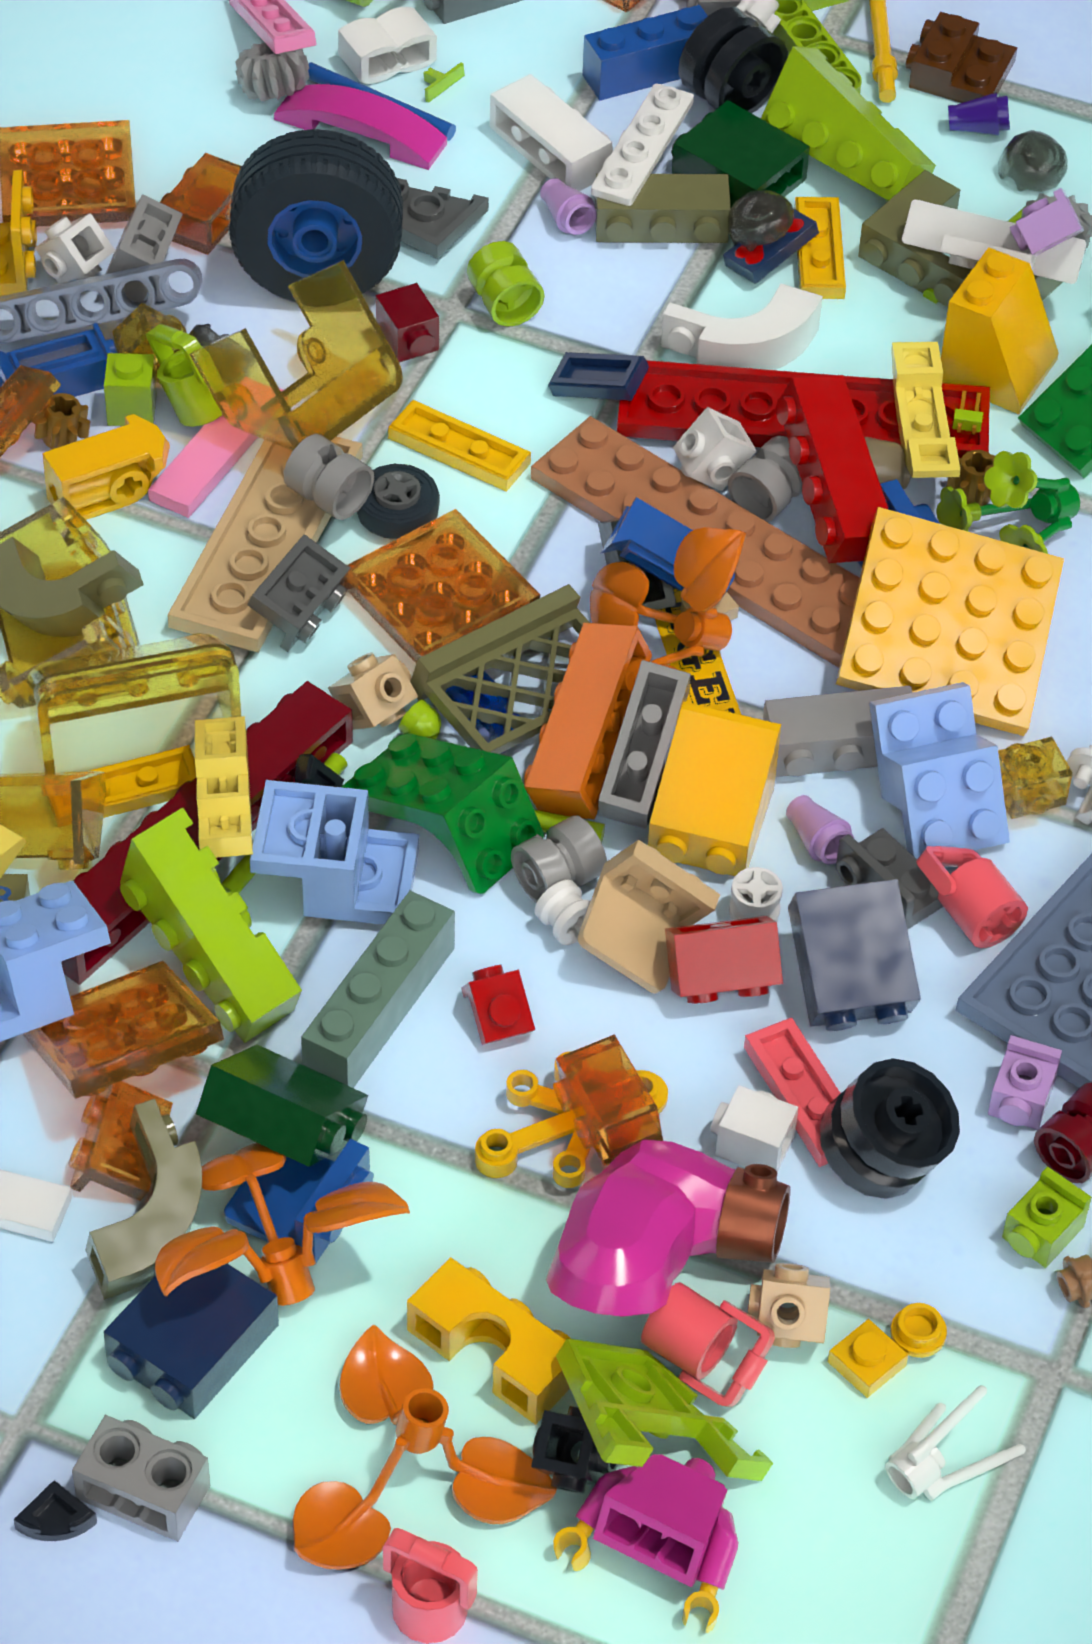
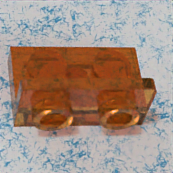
[0,365,61,457]
[68,1078,173,1201]

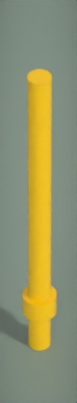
[869,0,898,103]

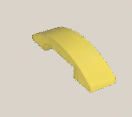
[891,341,960,478]

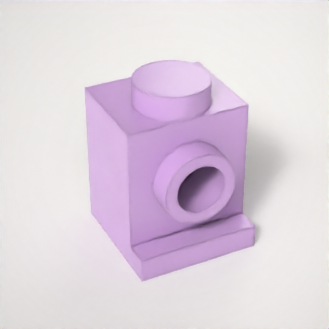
[1009,188,1084,256]
[988,1035,1062,1130]

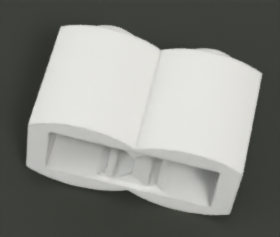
[338,7,437,84]

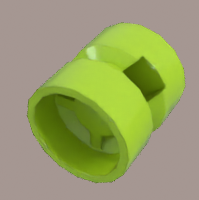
[466,241,545,327]

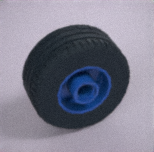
[229,129,403,305]

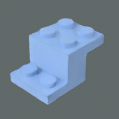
[869,682,1010,859]
[250,780,419,924]
[0,880,111,1042]

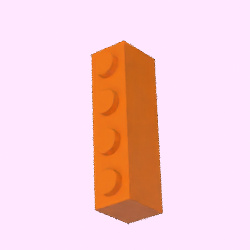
[524,623,652,820]

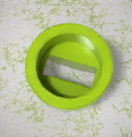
[398,700,442,739]

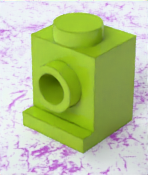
[1002,1166,1092,1268]

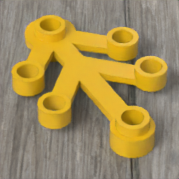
[475,1051,668,1188]

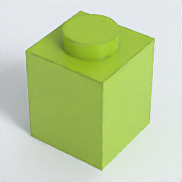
[104,353,157,426]

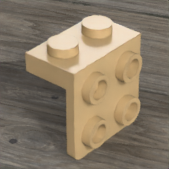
[578,839,720,994]

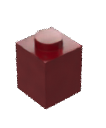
[375,283,439,363]

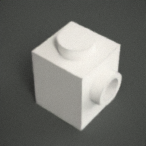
[711,1085,799,1173]

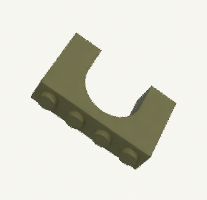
[858,170,1063,307]

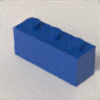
[582,5,708,101]

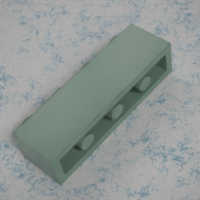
[301,890,455,1088]

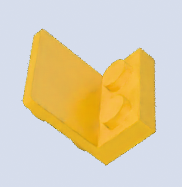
[0,170,37,296]

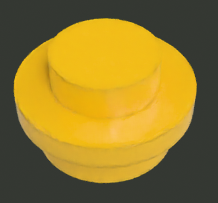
[890,1303,947,1358]

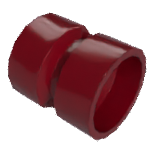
[1033,1083,1092,1183]

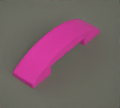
[274,84,447,170]

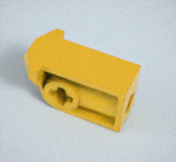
[42,414,170,527]

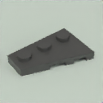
[397,178,489,259]

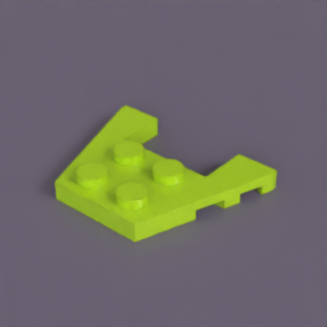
[556,1338,773,1481]

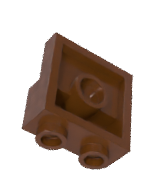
[906,11,1018,103]

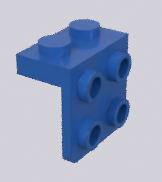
[224,1139,374,1265]

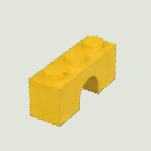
[407,1257,571,1425]

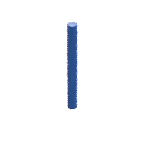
[308,62,456,141]

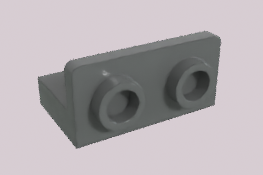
[247,534,351,652]
[836,828,943,930]

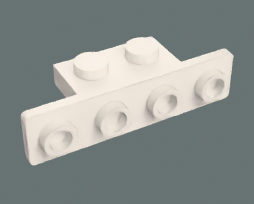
[591,84,694,206]
[902,199,1087,284]

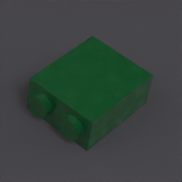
[671,100,810,223]
[195,1044,369,1167]

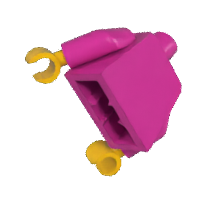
[553,1454,739,1633]

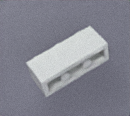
[490,74,613,191]

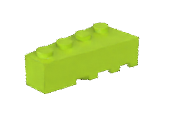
[761,46,936,201]
[120,808,302,1043]

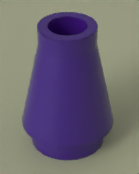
[948,92,1010,136]

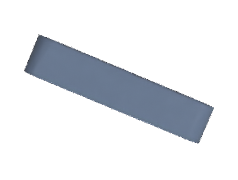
[0,259,203,343]

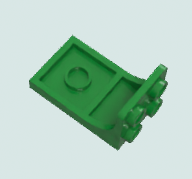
[1018,344,1092,478]
[342,733,544,894]

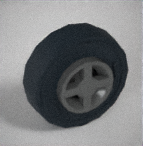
[357,463,440,539]

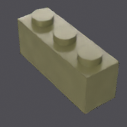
[595,174,731,243]

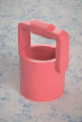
[916,846,1028,949]
[641,1282,775,1407]
[383,1528,478,1644]

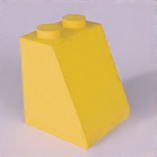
[941,247,1059,415]
[648,701,781,876]

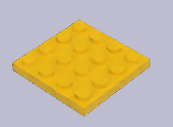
[835,507,1064,736]

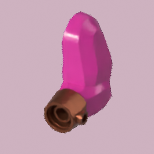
[546,1140,791,1317]

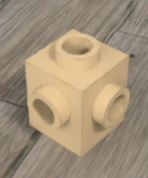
[328,652,418,730]
[747,1263,831,1348]

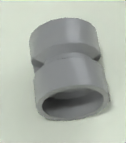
[284,434,374,520]
[728,436,802,522]
[511,816,607,903]

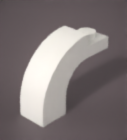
[661,283,823,370]

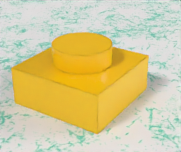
[828,1318,909,1398]

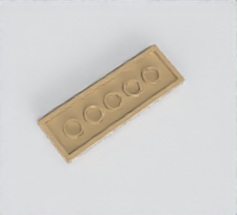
[167,420,363,653]

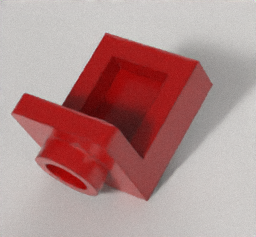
[461,964,536,1045]

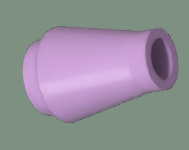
[540,178,596,235]
[786,795,854,864]

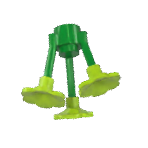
[936,451,1081,554]

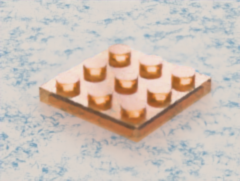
[0,120,136,227]
[342,509,541,663]
[22,960,225,1099]

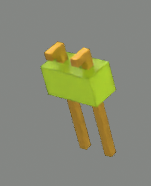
[953,391,983,434]

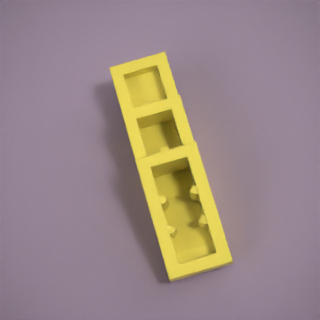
[195,716,253,858]

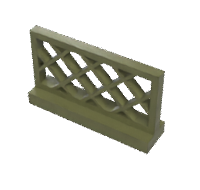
[410,584,590,754]

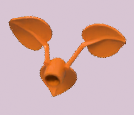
[590,527,746,670]
[155,1143,410,1306]
[293,1325,557,1570]

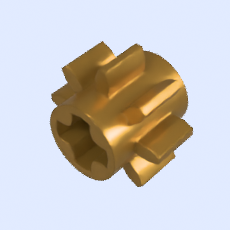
[32,393,91,449]
[946,450,995,506]

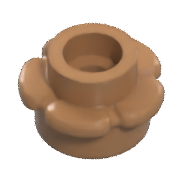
[1057,1254,1092,1308]

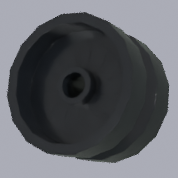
[678,6,788,113]
[820,1058,960,1199]

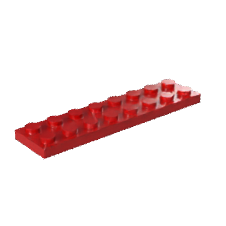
[617,360,990,459]

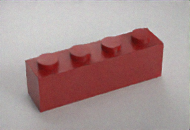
[776,375,889,564]

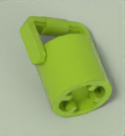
[146,324,234,427]

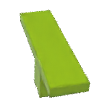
[423,62,465,103]

